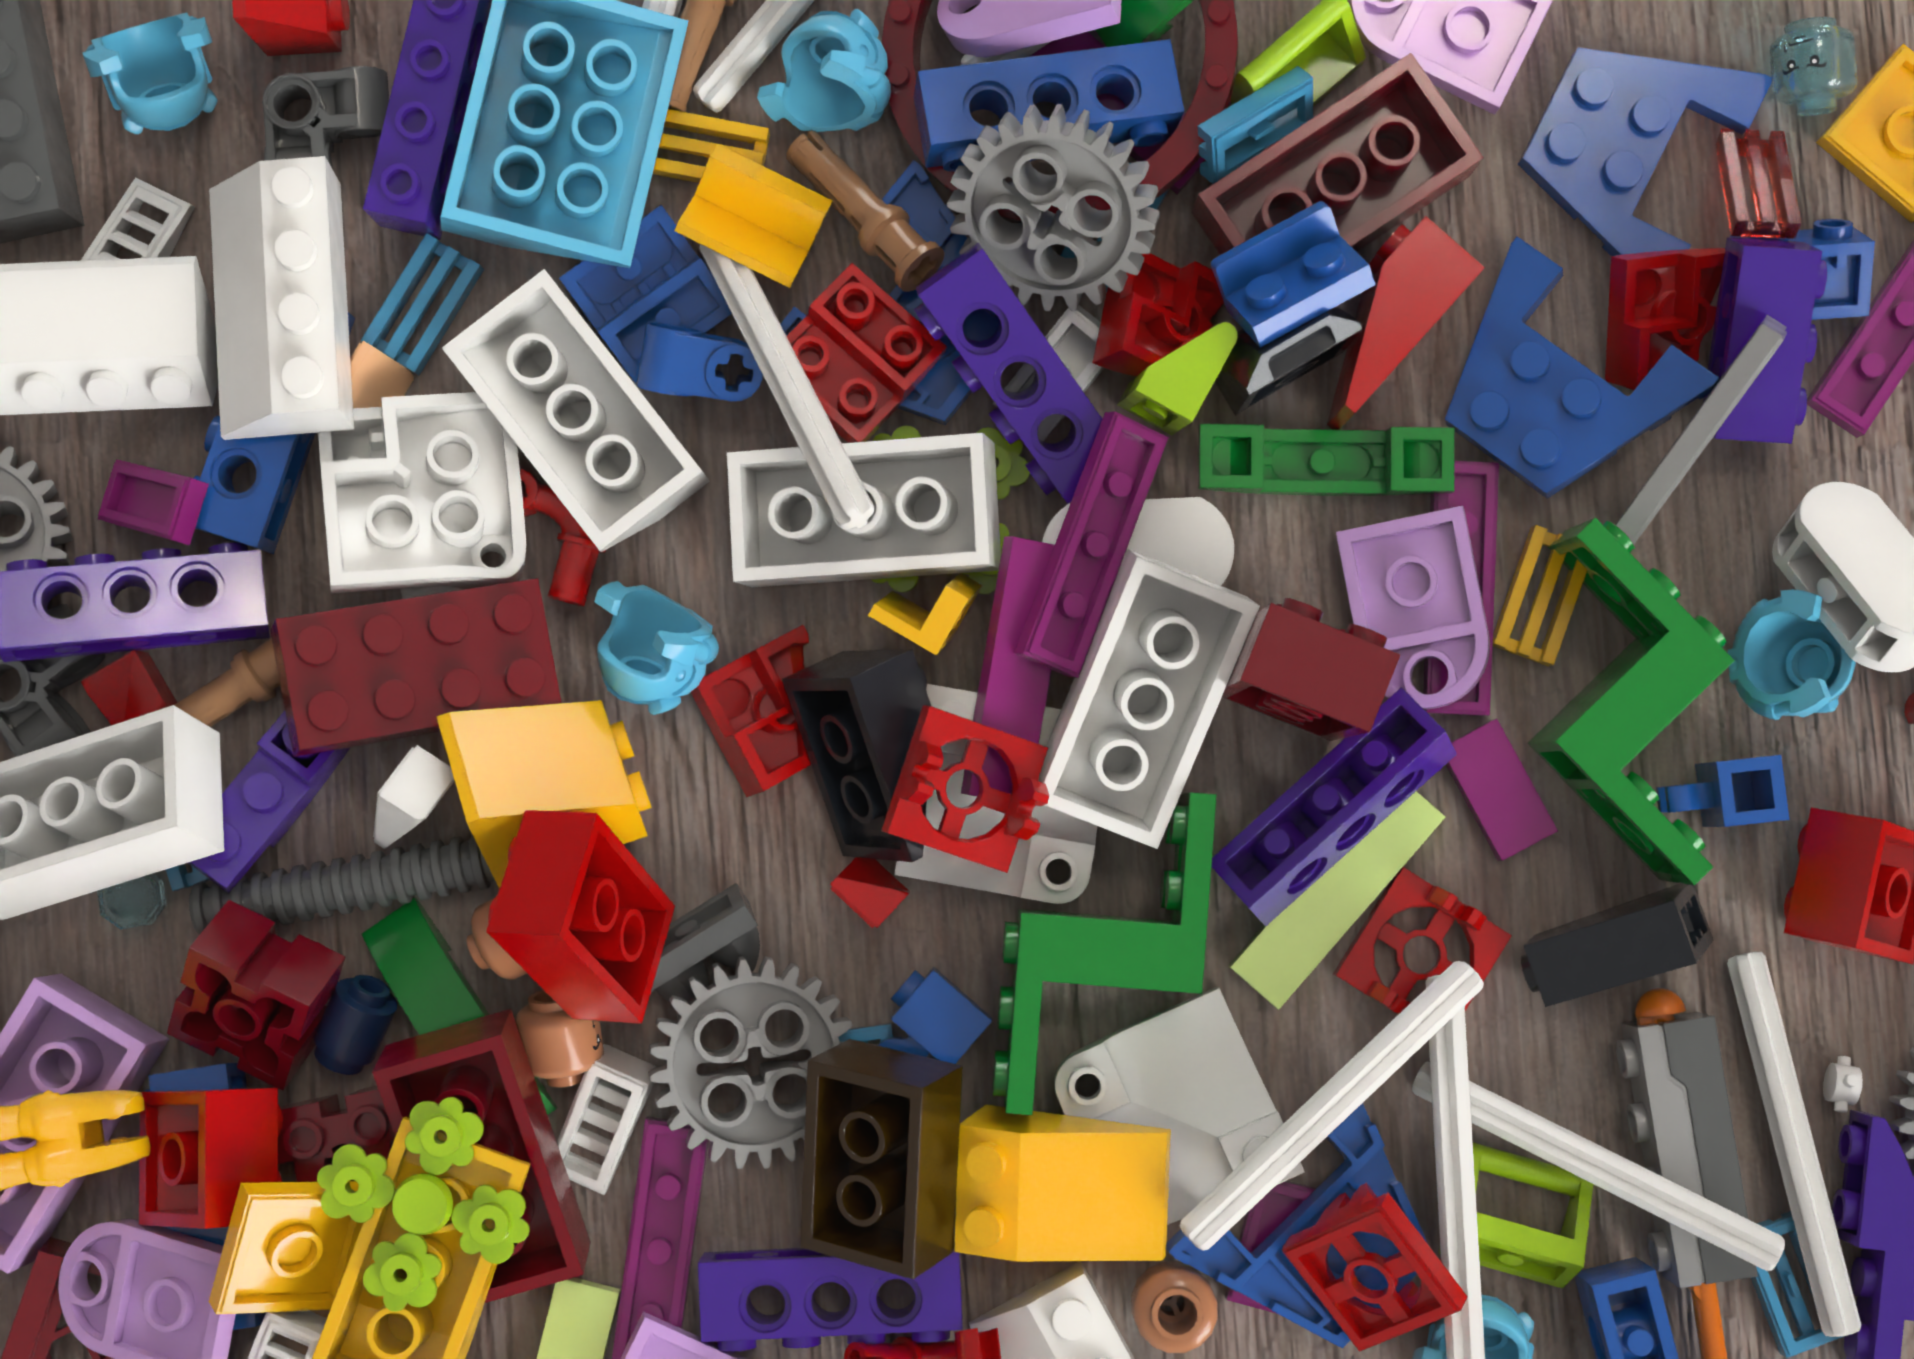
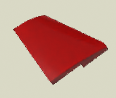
[1605,248,1725,390]
[1092,253,1225,376]
[690,625,811,797]

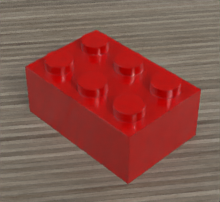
[486,810,675,1024]

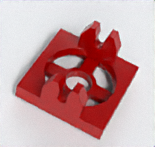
[881,705,1050,873]
[1333,867,1512,1015]
[1281,1183,1468,1352]

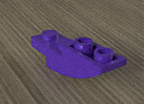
[188,711,351,893]
[1832,1110,1914,1359]

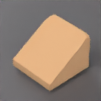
[350,341,414,408]

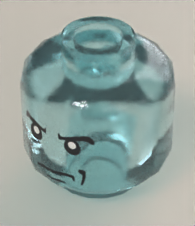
[1770,17,1858,116]

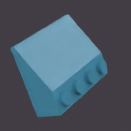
[440,0,689,268]

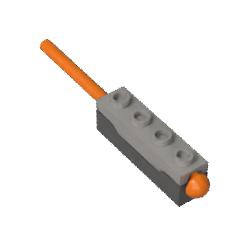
[1616,988,1758,1359]

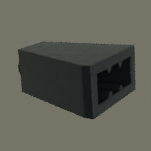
[1521,883,1714,1007]

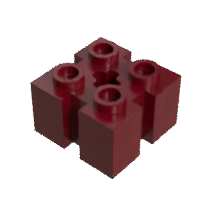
[167,899,346,1091]
[278,1086,395,1182]

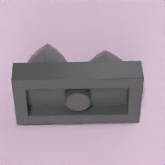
[651,883,760,1003]

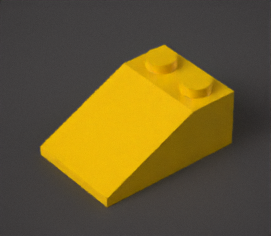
[955,1105,1171,1262]

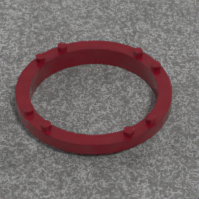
[882,0,1238,223]

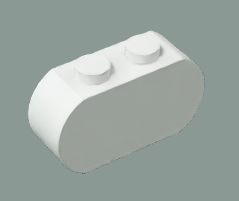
[1772,482,1914,672]
[1042,497,1234,586]

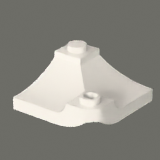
[318,392,526,594]
[894,684,1097,904]
[1054,987,1305,1225]

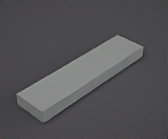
[1615,315,1787,544]

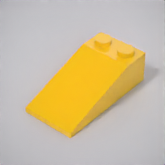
[312,1117,531,1359]

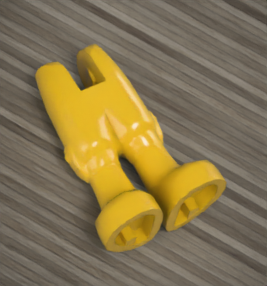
[0,1090,151,1191]

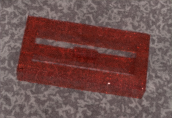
[1715,128,1802,239]

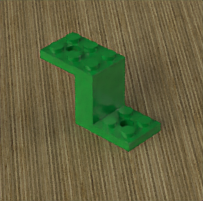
[1528,517,1735,885]
[992,792,1217,1115]

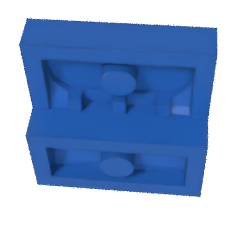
[558,205,732,383]

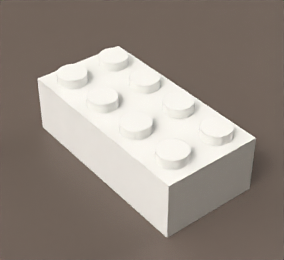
[727,433,1001,587]
[1038,549,1260,849]
[0,705,224,920]

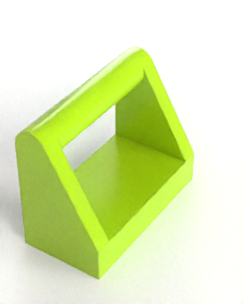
[1230,0,1366,107]
[1117,322,1238,436]
[1439,1142,1593,1289]

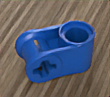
[637,322,763,402]

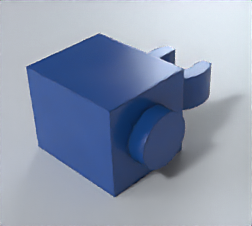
[1656,755,1790,827]
[877,967,992,1064]

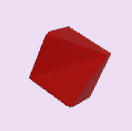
[81,650,177,725]
[830,857,910,928]

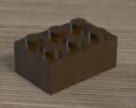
[800,1039,963,1279]

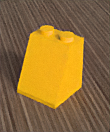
[436,700,652,888]

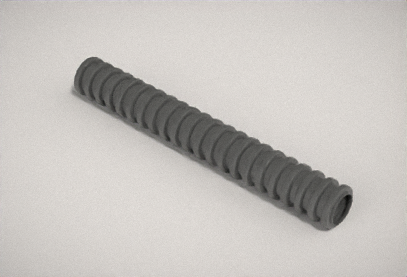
[189,834,631,935]

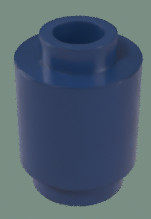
[314,975,397,1075]

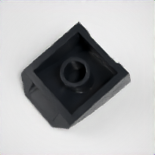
[1215,307,1362,416]

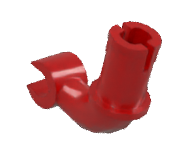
[520,469,607,607]
[844,1328,1001,1359]

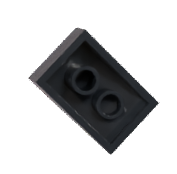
[782,649,931,862]

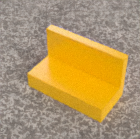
[675,144,833,288]
[868,573,983,655]

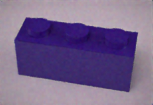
[1703,237,1827,444]

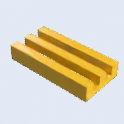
[653,109,770,183]
[1493,525,1587,667]

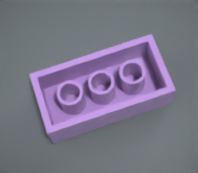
[0,974,169,1274]

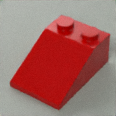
[1327,216,1485,430]

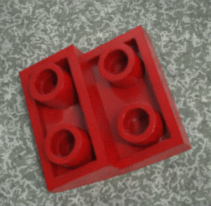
[787,263,947,443]

